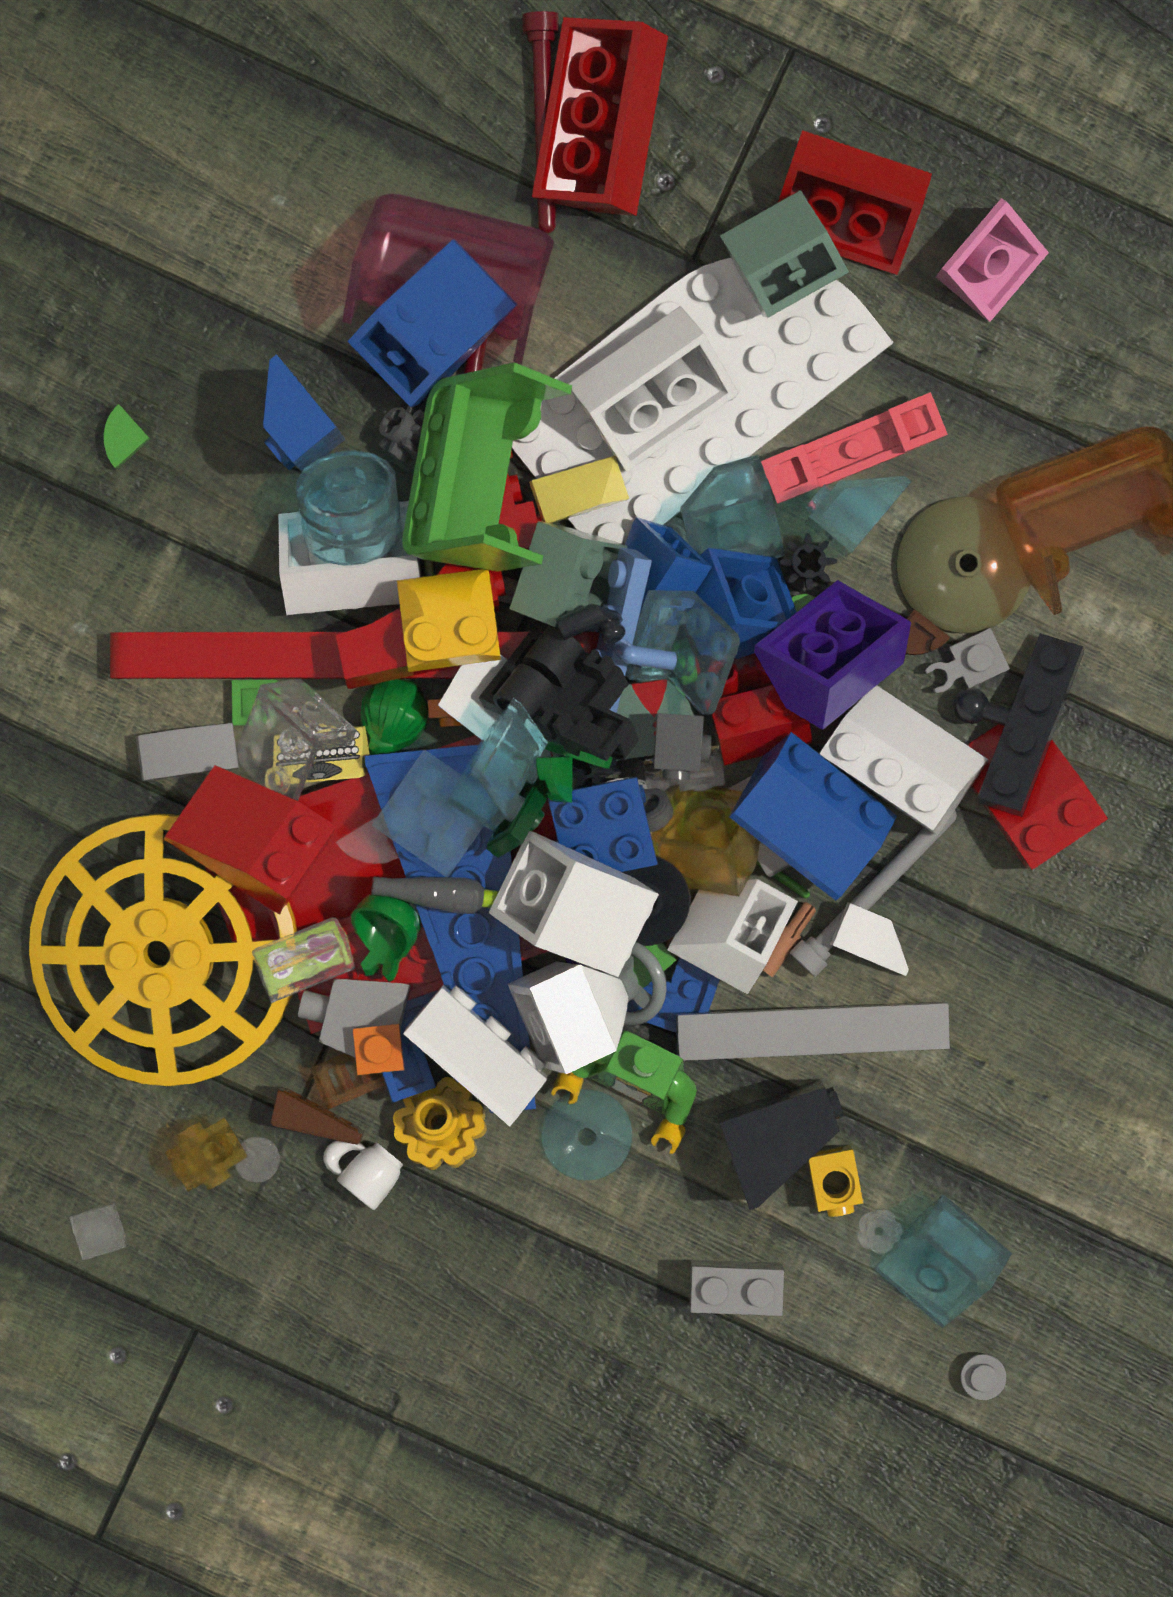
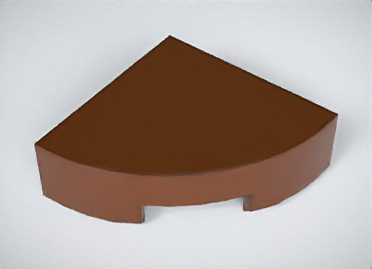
[906,609,950,655]

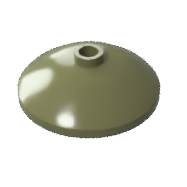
[896,497,1033,633]

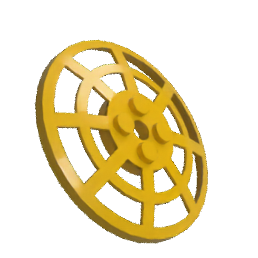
[29,814,298,1086]

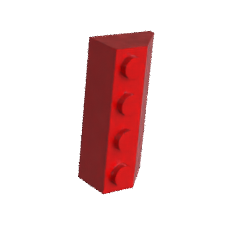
[532,17,668,216]

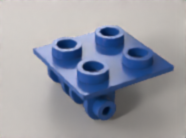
[548,776,658,872]

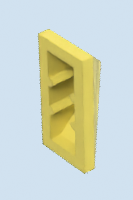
[529,456,629,523]

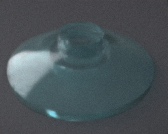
[542,1089,632,1180]

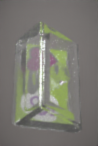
[252,918,356,1003]

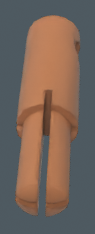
[763,902,816,977]

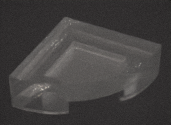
[336,818,399,864]

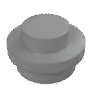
[960,1354,1006,1400]

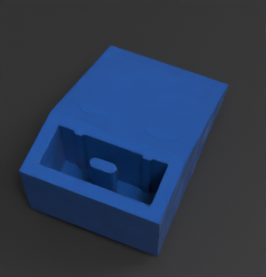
[347,239,518,407]

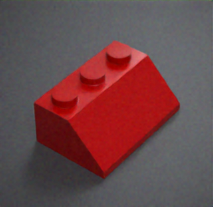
[778,130,932,275]

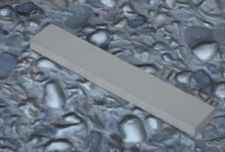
[676,1002,950,1061]

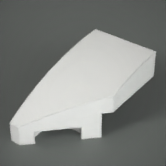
[830,902,909,976]

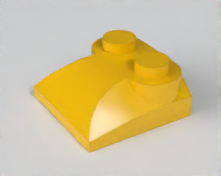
[397,569,501,672]

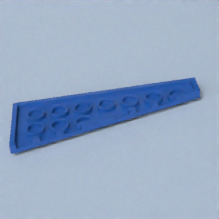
[364,744,536,1113]

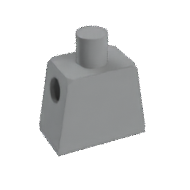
[298,979,411,1058]

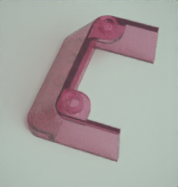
[342,194,554,365]

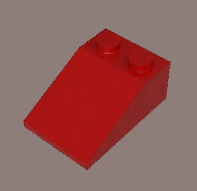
[967,724,1108,870]
[164,765,336,915]

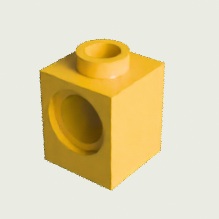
[807,1145,863,1217]

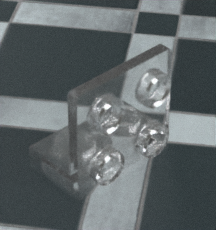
[236,678,357,801]

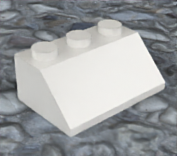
[569,306,739,472]
[278,501,421,615]
[819,686,989,835]
[403,985,547,1126]

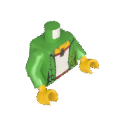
[551,1030,696,1154]

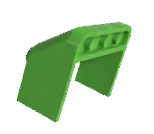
[402,362,572,571]

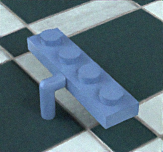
[594,547,677,713]

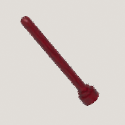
[522,11,559,234]

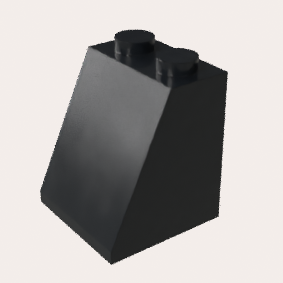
[717,1079,844,1210]

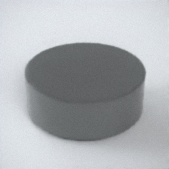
[644,788,673,832]

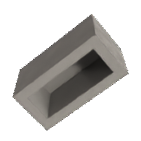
[689,1260,784,1316]

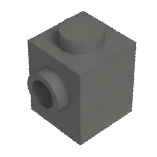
[653,713,711,780]

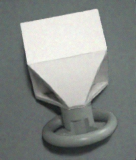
[508,942,667,1074]

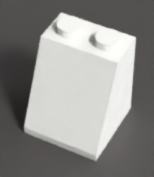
[489,831,659,977]

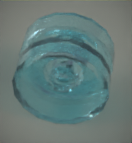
[296,450,403,566]

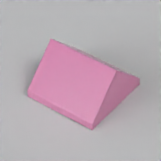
[936,198,1049,322]

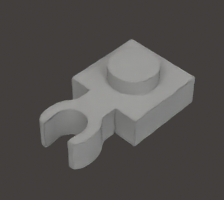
[924,628,1010,693]

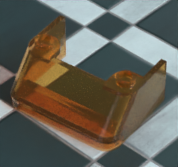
[996,427,1173,615]

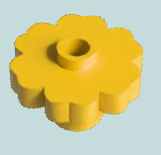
[393,1077,487,1170]

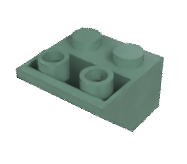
[719,190,849,318]
[510,521,627,632]

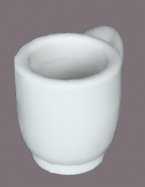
[323,1140,403,1210]

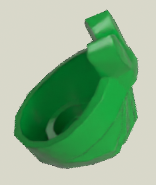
[360,678,428,755]
[351,894,420,982]

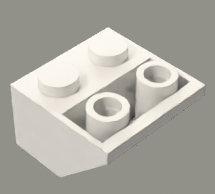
[667,879,798,994]

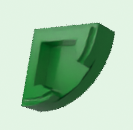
[536,756,572,803]

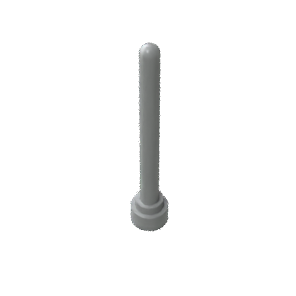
[789,811,957,977]

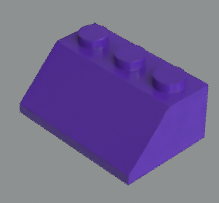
[754,580,911,730]

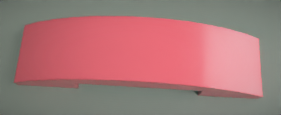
[760,392,948,504]

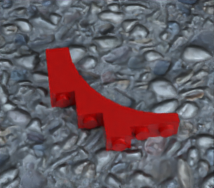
[335,450,543,689]

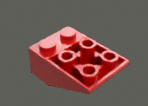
[687,623,812,766]

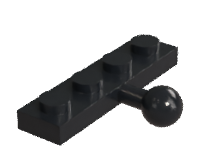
[953,633,1084,817]

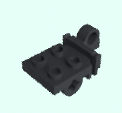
[479,626,639,761]

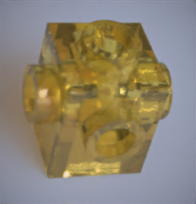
[165,1117,248,1192]

